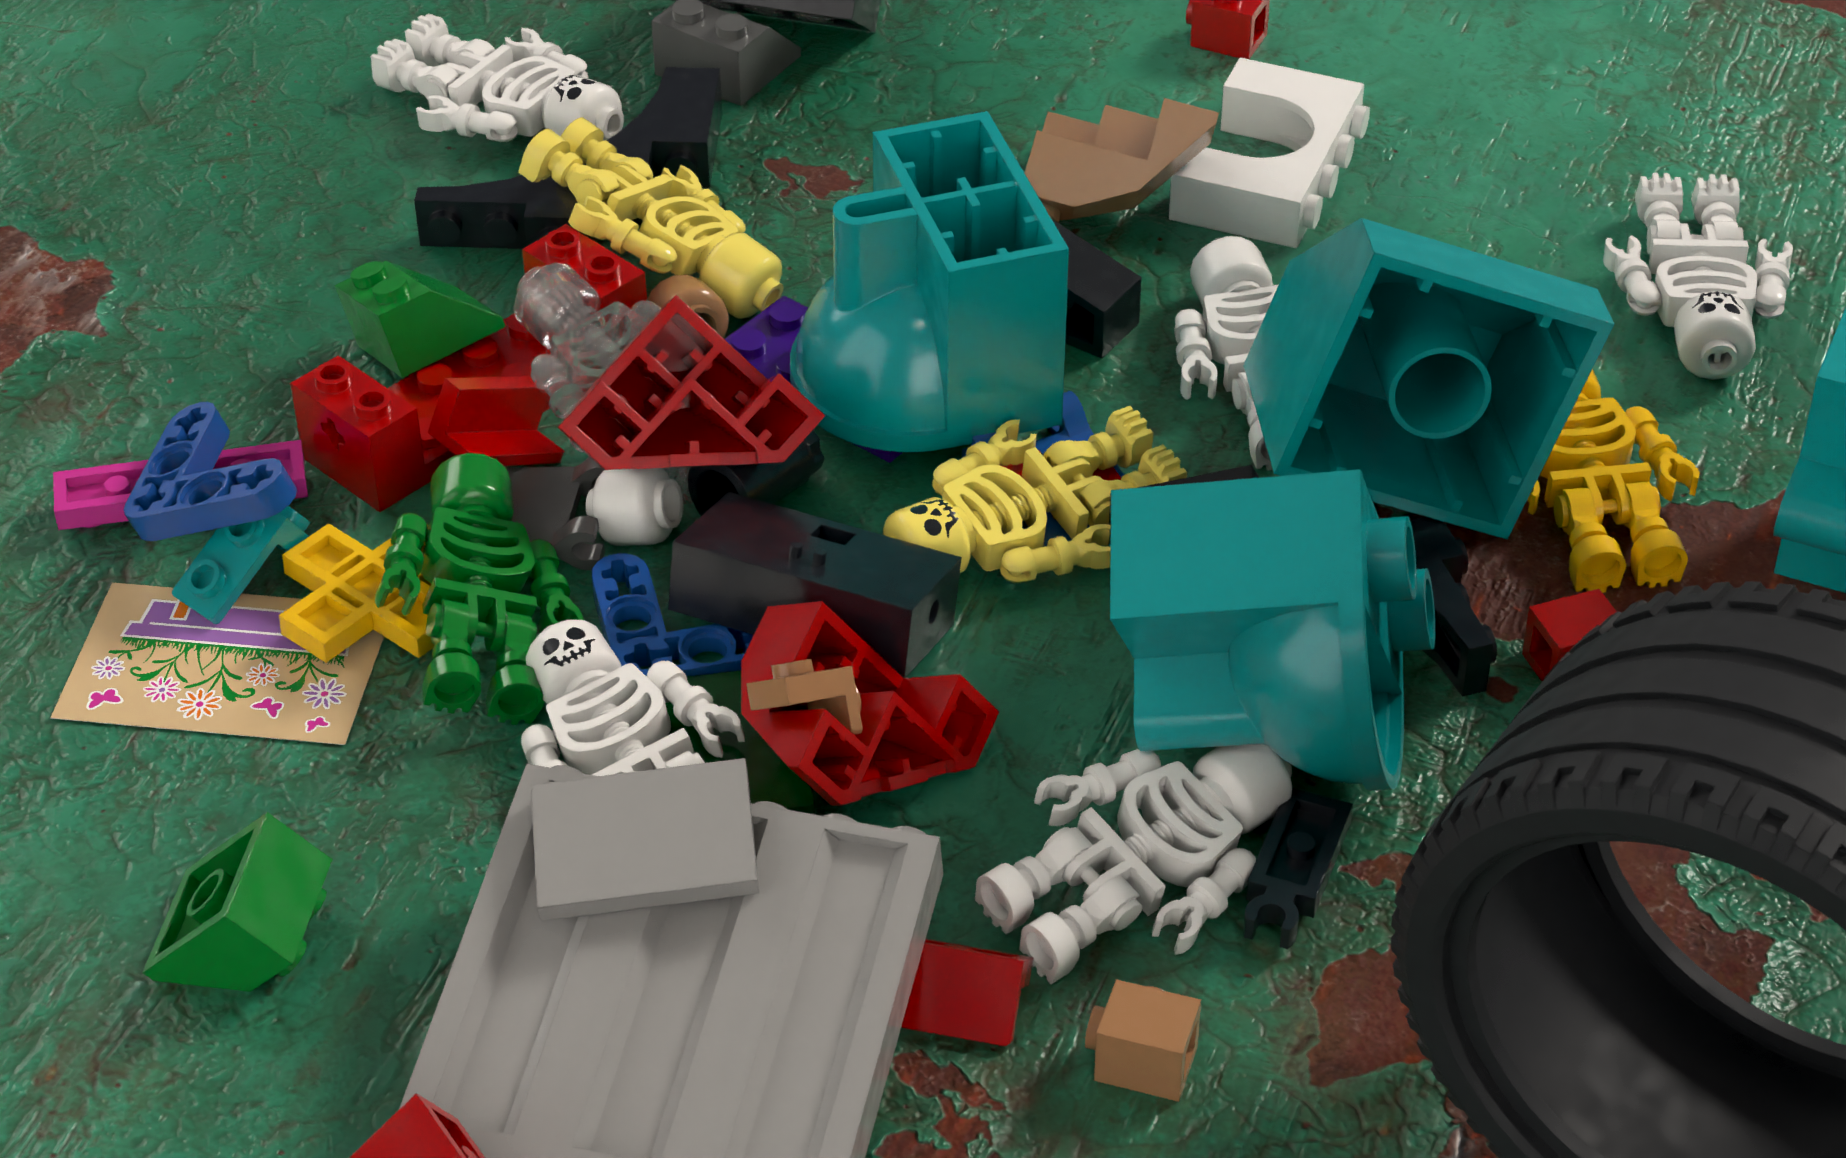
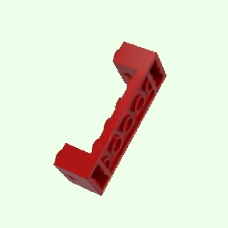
[290,224,649,512]

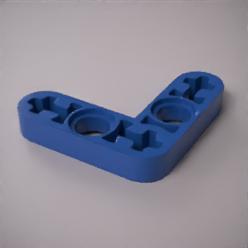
[123,402,297,541]
[592,553,754,677]

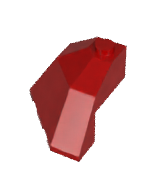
[557,295,825,470]
[741,601,999,806]

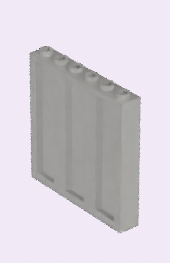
[399,763,943,1158]

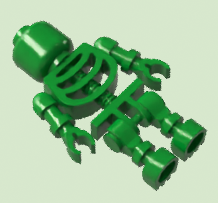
[375,453,584,725]

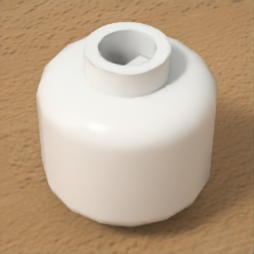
[586,468,683,546]

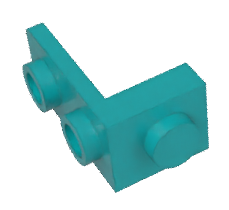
[172,506,311,624]

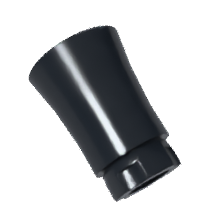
[688,430,824,516]

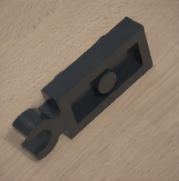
[1243,788,1353,949]

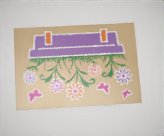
[50,582,384,745]

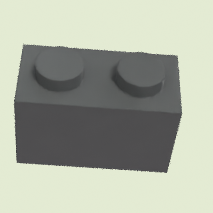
[651,0,801,106]

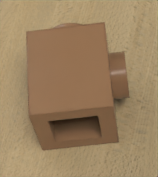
[1085,979,1201,1102]

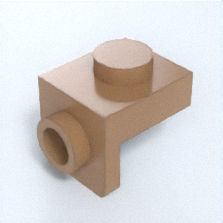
[746,659,862,735]

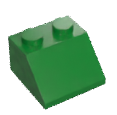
[334,261,506,378]
[142,812,333,992]

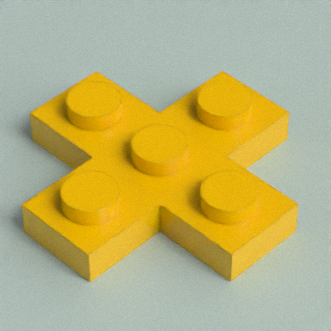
[279,523,434,663]

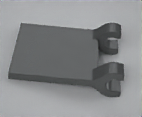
[507,457,605,570]

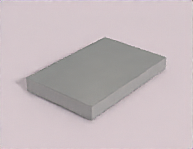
[531,758,759,921]

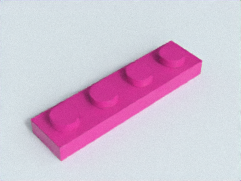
[53,440,308,530]

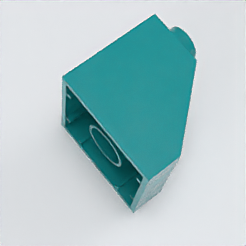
[1243,218,1614,539]

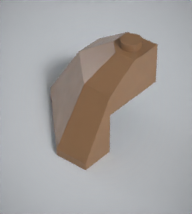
[1025,98,1219,223]

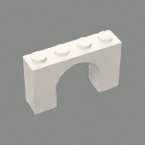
[1169,58,1370,249]

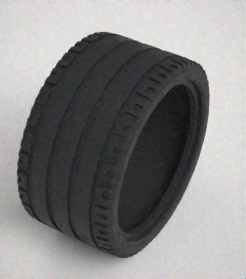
[1391,581,1846,1158]

